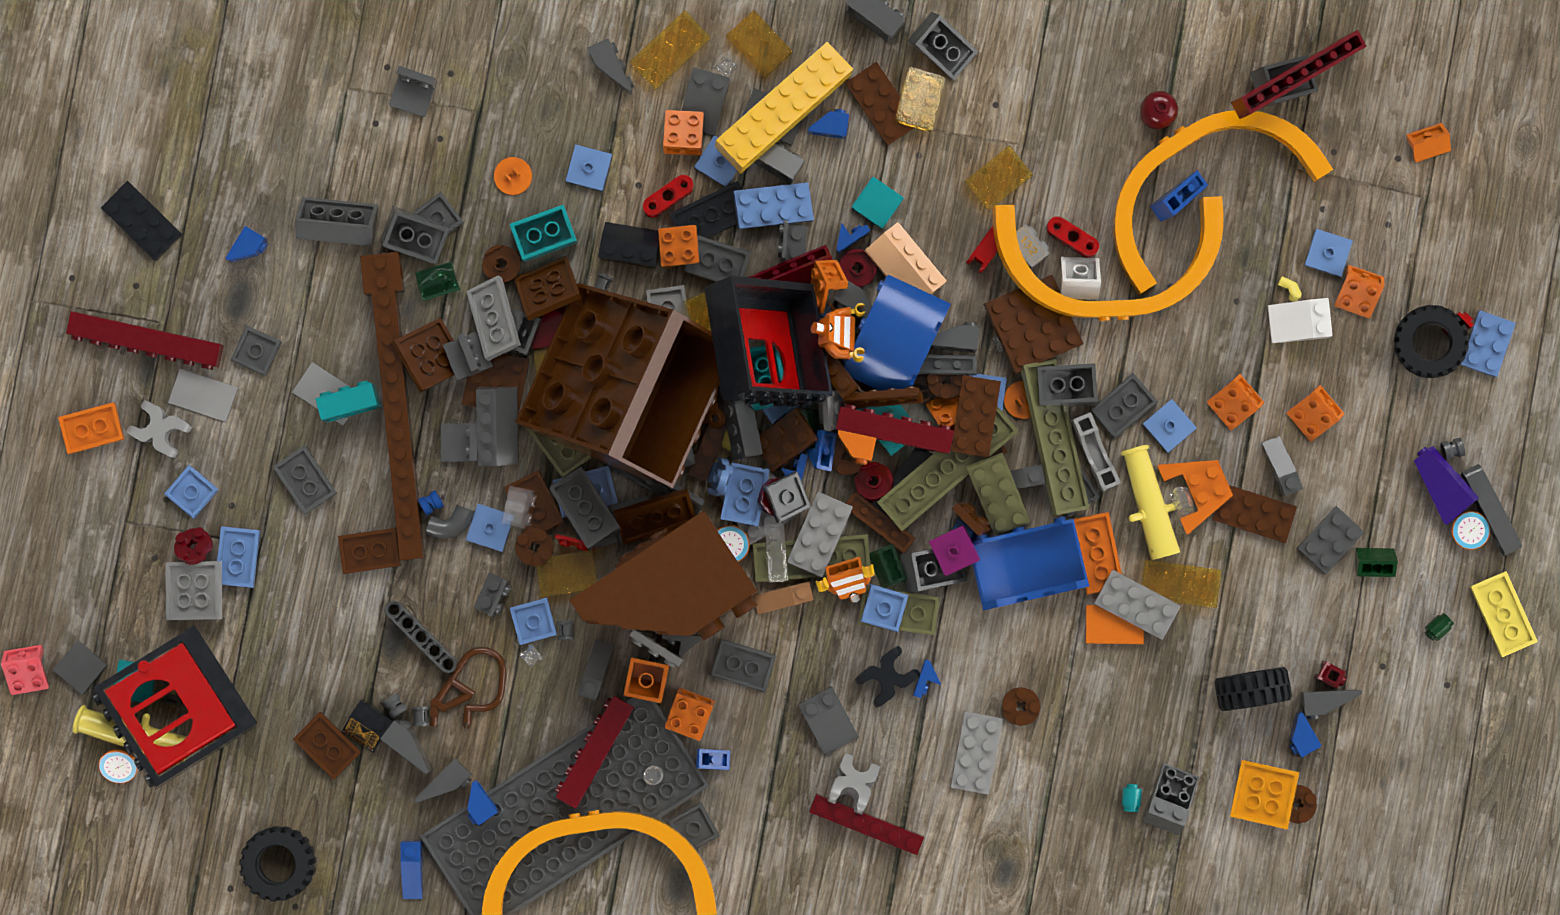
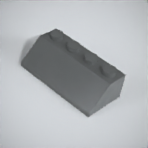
[295,197,378,246]
[476,387,519,466]

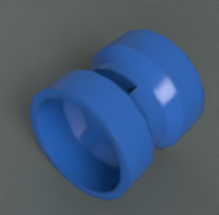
[418,490,444,516]

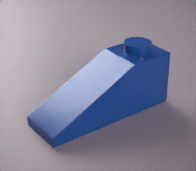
[1150,170,1208,222]
[400,840,423,899]

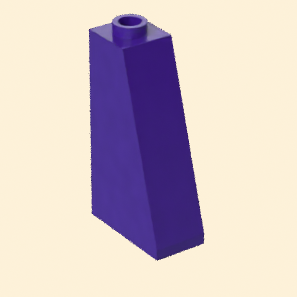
[1414,446,1479,525]

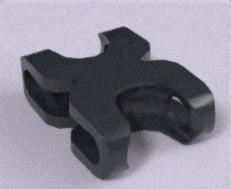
[855,646,920,708]

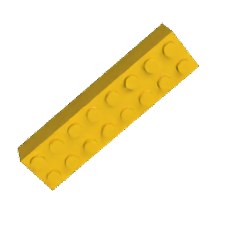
[714,42,853,174]

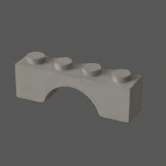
[1071,412,1121,491]

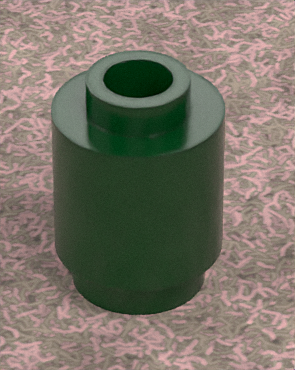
[1425,613,1454,641]

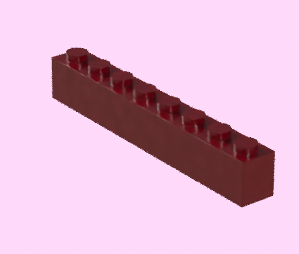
[1231,30,1367,119]
[66,311,224,370]

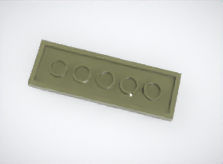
[753,534,870,582]

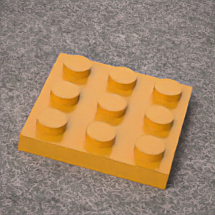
[1230,760,1300,829]

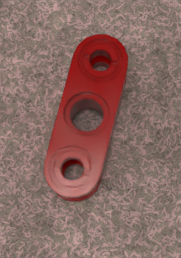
[643,175,694,218]
[1046,216,1099,258]
[966,226,998,274]

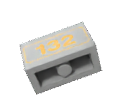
[1016,224,1050,269]

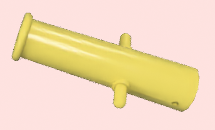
[1120,445,1180,561]
[73,705,186,765]

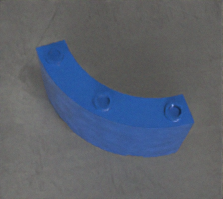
[842,275,951,391]
[972,517,1089,611]

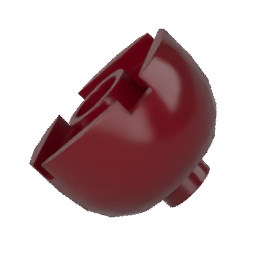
[1140,91,1178,130]

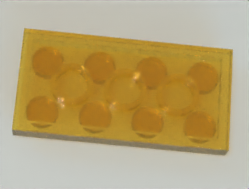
[629,10,711,91]
[1141,560,1222,608]

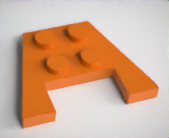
[1157,460,1233,535]

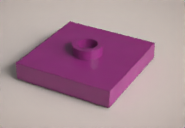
[929,525,981,576]

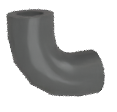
[425,505,474,539]

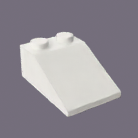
[1268,298,1332,343]

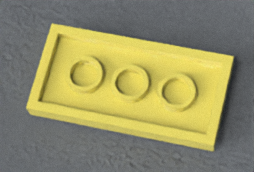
[1470,571,1538,657]

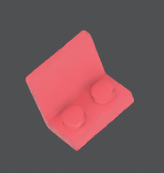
[1,645,49,695]

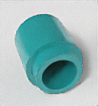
[1122,784,1142,812]

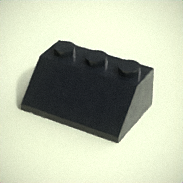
[598,222,660,269]

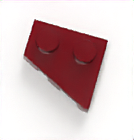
[533,306,566,349]

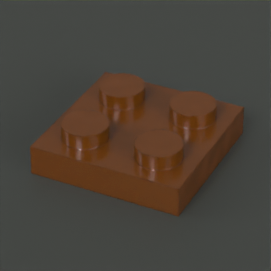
[952,502,991,536]

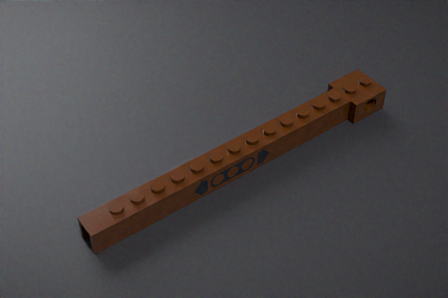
[360,252,425,561]

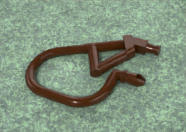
[430,647,506,729]

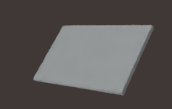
[292,362,350,425]
[168,369,238,422]

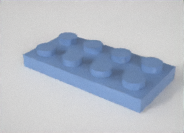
[733,182,814,230]

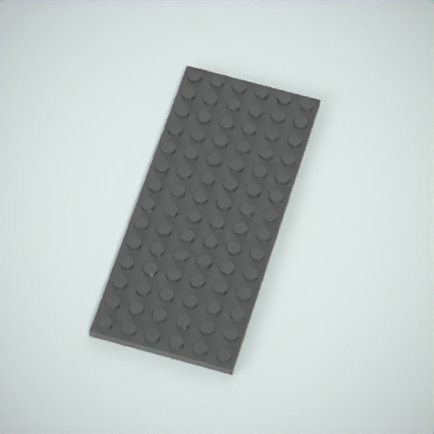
[420,698,710,915]

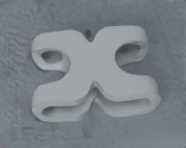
[126,400,192,458]
[827,753,880,815]

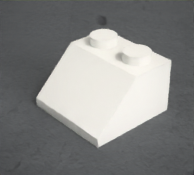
[1060,257,1101,300]

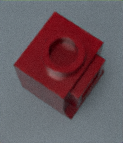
[1314,661,1347,689]

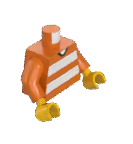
[811,303,865,362]
[816,557,875,602]

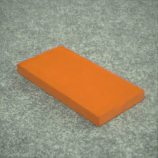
[1074,512,1122,595]

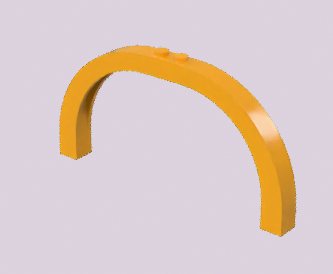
[1113,110,1333,295]
[992,196,1223,321]
[482,810,717,915]

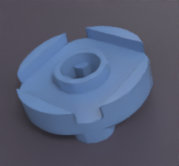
[708,457,733,496]

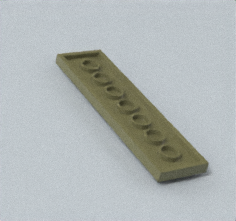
[1021,359,1090,516]
[877,406,1019,531]

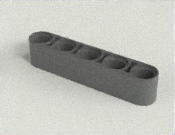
[1461,464,1522,556]
[385,601,458,673]

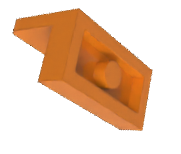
[1406,123,1451,162]

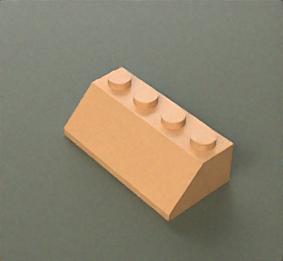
[864,222,947,295]

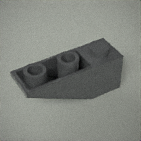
[588,39,634,94]

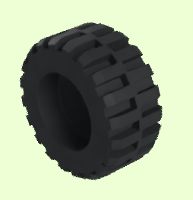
[1394,305,1469,378]
[1214,667,1292,711]
[239,826,317,902]

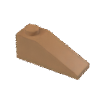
[753,582,814,614]

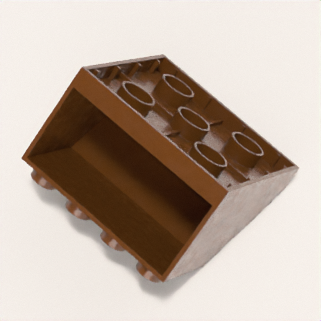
[515,283,720,488]
[569,511,758,641]

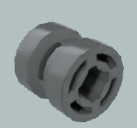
[1440,437,1465,460]
[381,693,408,719]

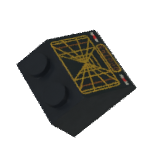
[342,699,394,753]

